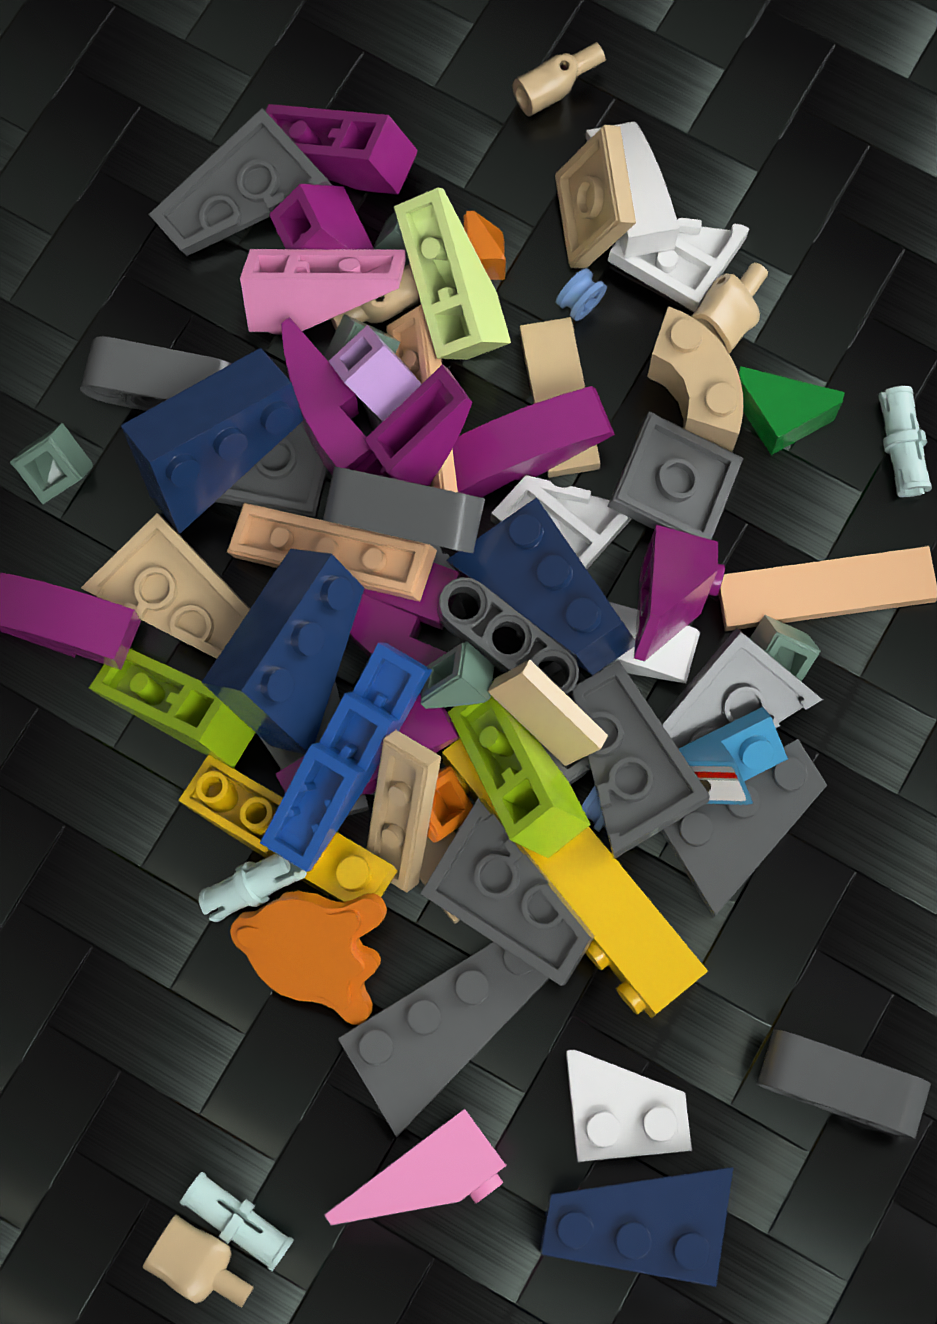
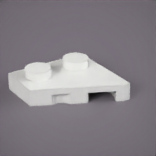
[608,218,749,312]
[491,475,631,569]
[566,1050,692,1162]

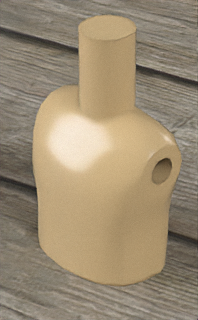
[513,43,605,116]
[691,263,768,353]
[331,264,421,330]
[142,1215,254,1308]

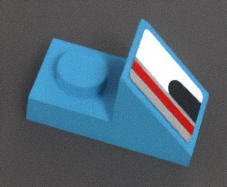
[679,707,788,805]

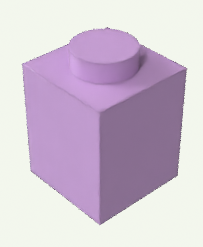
[328,325,421,422]

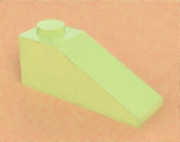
[394,188,511,360]

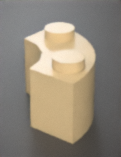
[647,307,743,452]

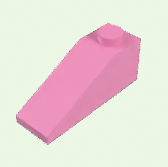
[240,249,406,335]
[324,1109,506,1225]

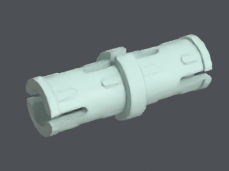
[878,386,932,497]
[199,853,307,922]
[180,1172,294,1271]

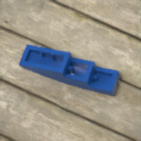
[260,643,432,872]

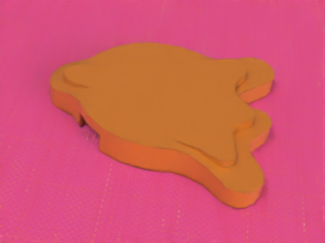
[231,891,387,1025]

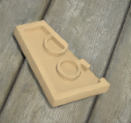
[81,513,250,659]

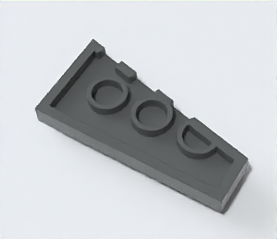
[338,942,550,1137]

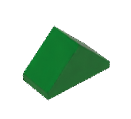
[739,366,845,455]

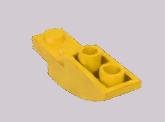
[178,755,397,902]

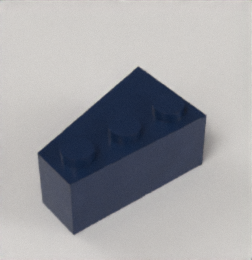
[121,348,304,534]
[446,497,635,676]
[201,549,364,754]
[539,1167,733,1287]

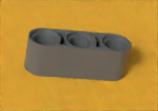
[80,336,232,411]
[323,466,485,553]
[437,577,579,694]
[757,1030,931,1139]

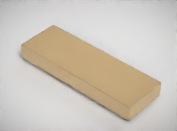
[519,317,601,478]
[366,730,441,893]

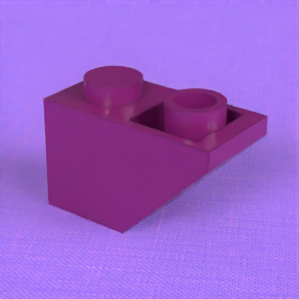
[269,184,374,250]

